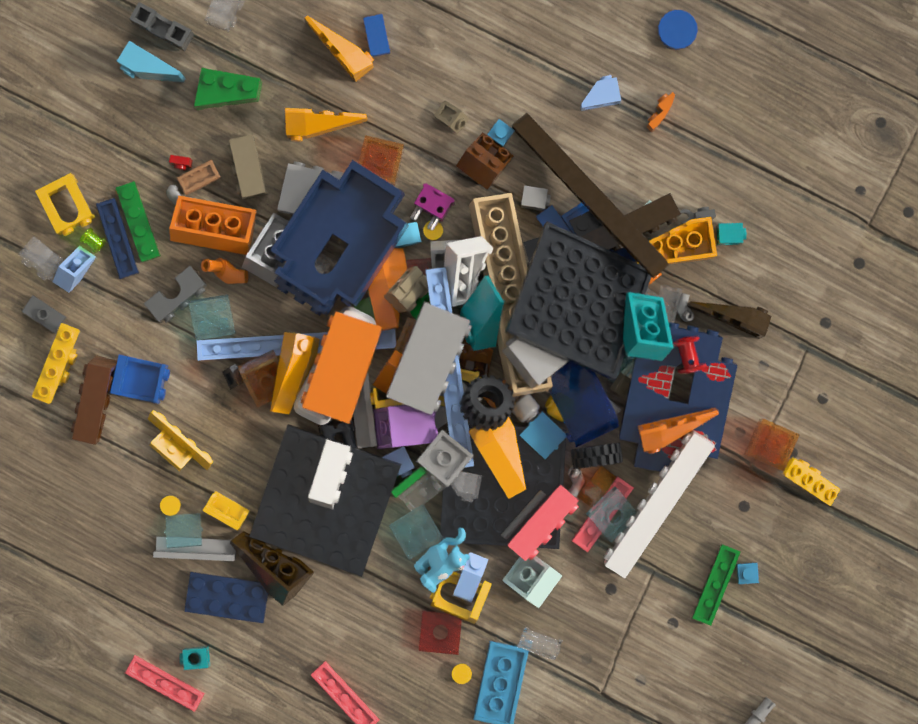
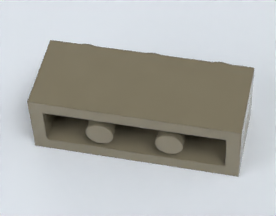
[227,135,267,200]

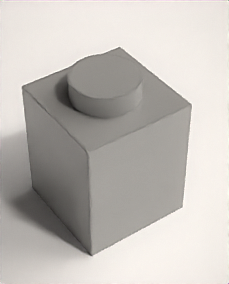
[521,185,551,211]

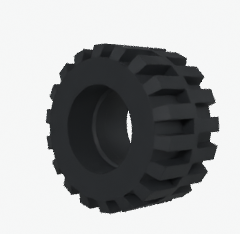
[460,375,515,431]

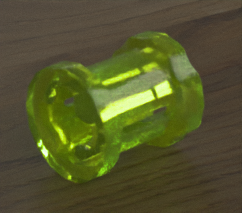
[79,227,106,253]

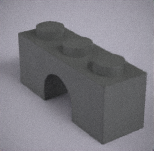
[130,2,194,52]
[144,266,208,323]

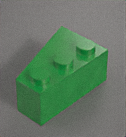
[194,68,262,110]

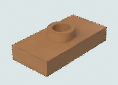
[176,159,221,196]

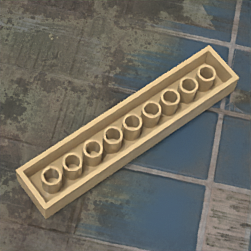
[469,193,553,397]

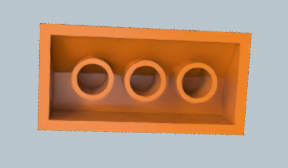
[169,195,257,255]

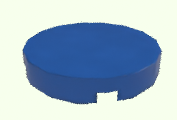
[658,10,698,50]

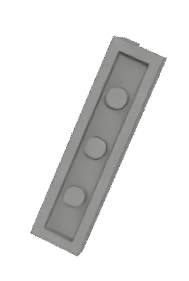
[353,372,377,448]
[153,536,236,561]

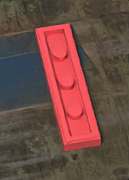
[571,476,634,553]
[125,655,205,712]
[311,661,380,724]

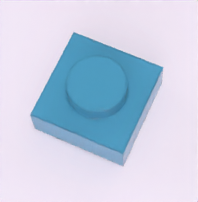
[487,119,515,147]
[736,563,759,584]

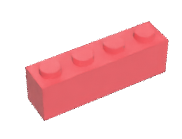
[507,485,579,561]

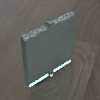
[164,513,203,549]

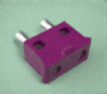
[410,183,455,230]

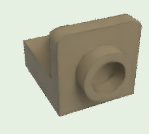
[433,100,469,134]

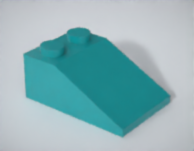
[460,276,504,351]
[623,292,674,361]

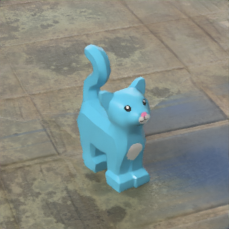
[414,527,470,593]

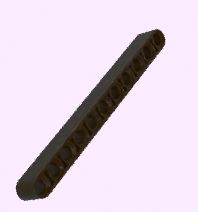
[511,113,669,278]

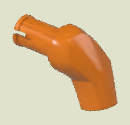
[201,258,249,284]

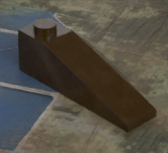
[688,302,772,339]
[230,531,314,606]

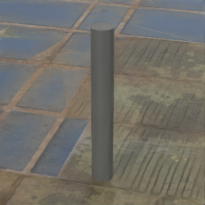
[501,490,546,540]

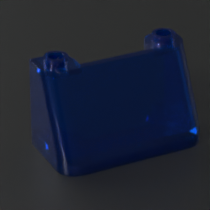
[544,361,619,447]

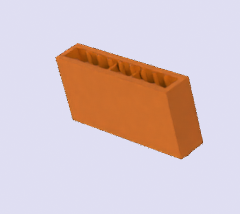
[300,312,382,424]

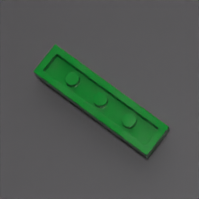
[116,181,161,263]
[692,544,741,626]

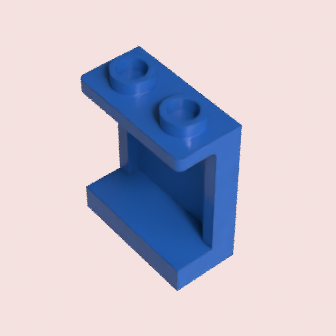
[110,355,170,404]

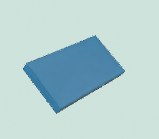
[473,641,529,724]

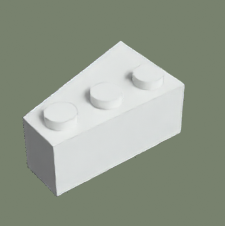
[444,236,493,307]
[308,440,353,510]

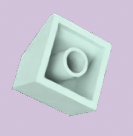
[502,556,562,608]

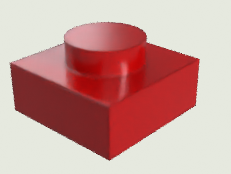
[169,155,193,170]

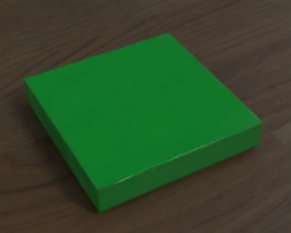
[391,466,428,498]

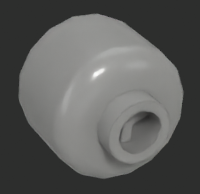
[512,394,540,423]

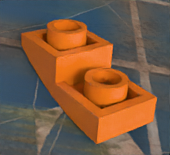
[646,92,675,133]

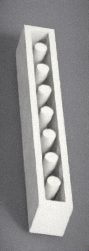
[603,430,715,578]

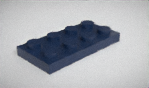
[184,572,268,623]

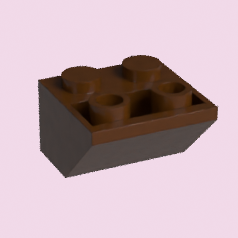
[456,133,514,190]
[458,336,494,377]

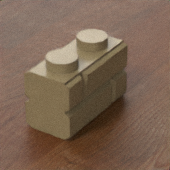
[384,266,428,313]

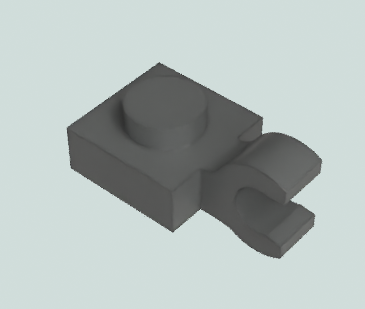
[680,207,716,224]

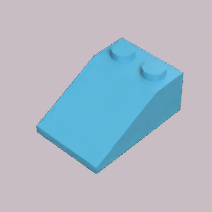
[117,41,186,82]

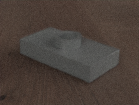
[22,295,67,334]

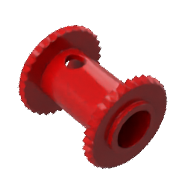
[673,336,706,374]

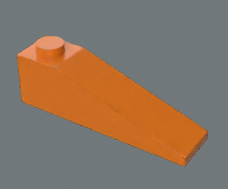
[368,248,407,331]
[638,408,719,454]

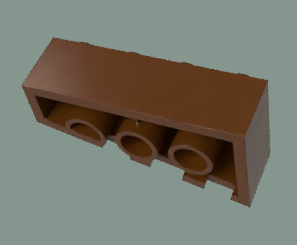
[71,355,117,445]

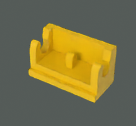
[203,491,250,530]

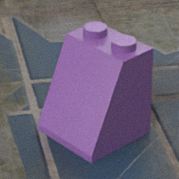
[373,405,438,449]

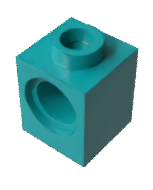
[716,223,747,245]
[180,646,210,670]

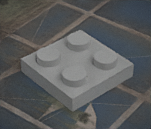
[417,430,474,487]

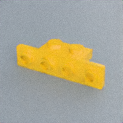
[32,323,80,404]
[148,410,213,471]
[783,457,840,506]

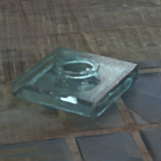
[586,486,637,542]

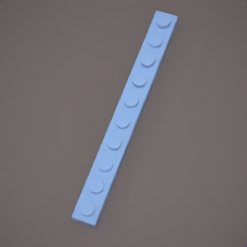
[426,267,474,467]
[197,329,396,361]

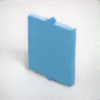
[520,412,568,459]

